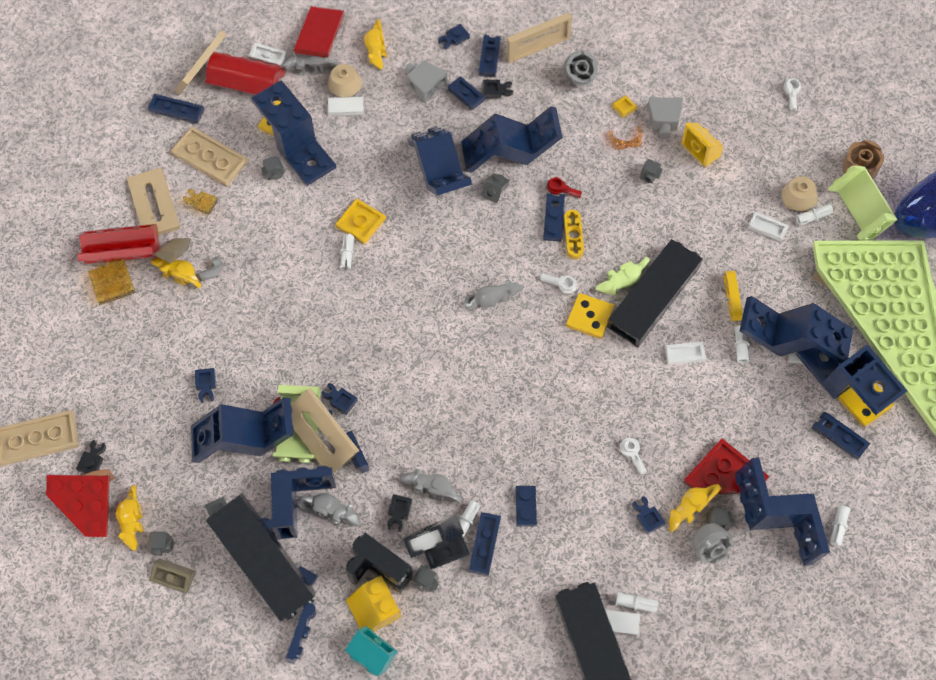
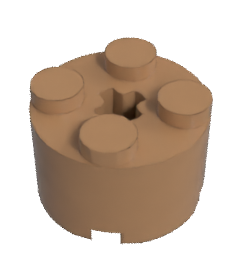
[843,140,885,179]

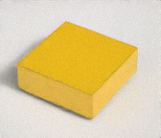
[612,95,637,118]

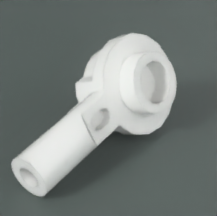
[783,78,801,111]
[540,273,577,294]
[620,438,647,475]

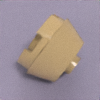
[327,64,362,97]
[781,176,818,213]

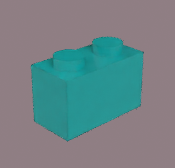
[345,626,399,677]

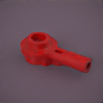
[547,177,582,198]

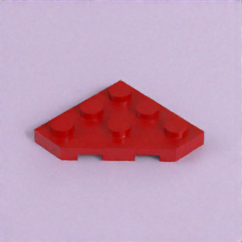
[683,438,769,495]
[46,474,110,537]

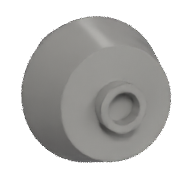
[564,51,598,86]
[693,523,735,564]

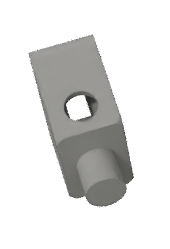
[404,61,448,103]
[647,97,683,138]

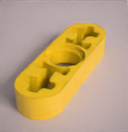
[564,209,584,260]
[724,270,742,321]

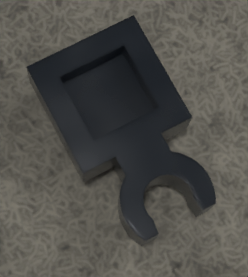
[482,80,514,98]
[76,440,106,474]
[387,494,413,532]

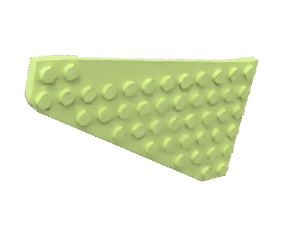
[812,241,936,436]

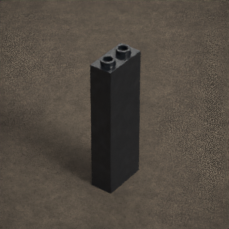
[607,239,703,348]
[205,493,316,622]
[555,582,631,680]

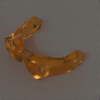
[609,126,642,150]

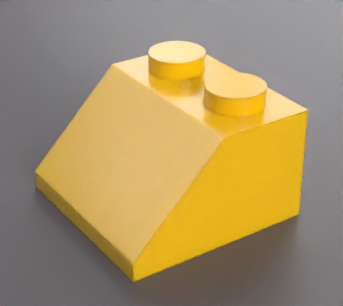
[681,122,723,167]
[346,576,401,632]

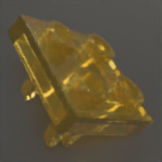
[88,259,136,305]

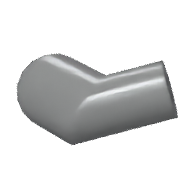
[199,257,223,281]

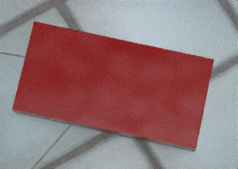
[294,6,344,58]

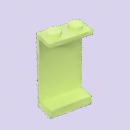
[828,165,897,241]
[273,385,321,463]

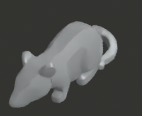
[282,53,339,76]
[464,279,524,310]
[400,469,462,503]
[296,493,360,526]

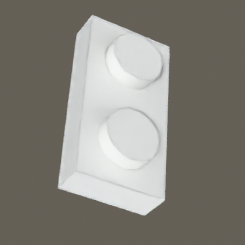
[248,43,288,68]

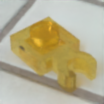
[183,189,218,215]

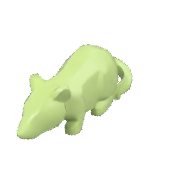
[595,257,650,296]

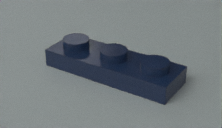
[148,94,205,124]
[469,512,501,576]

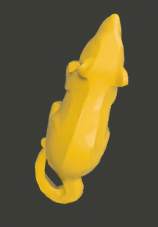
[364,19,387,70]
[151,257,202,289]
[669,484,722,532]
[116,485,143,551]

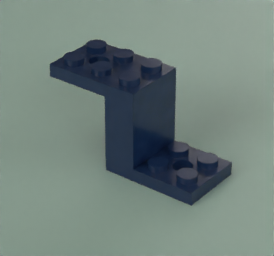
[251,80,337,186]
[461,106,563,173]
[407,126,472,196]
[739,296,853,364]
[795,345,907,416]
[191,397,294,463]
[735,457,830,566]
[262,466,336,540]

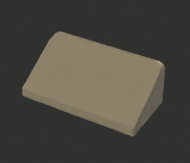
[155,238,191,263]
[149,558,196,594]

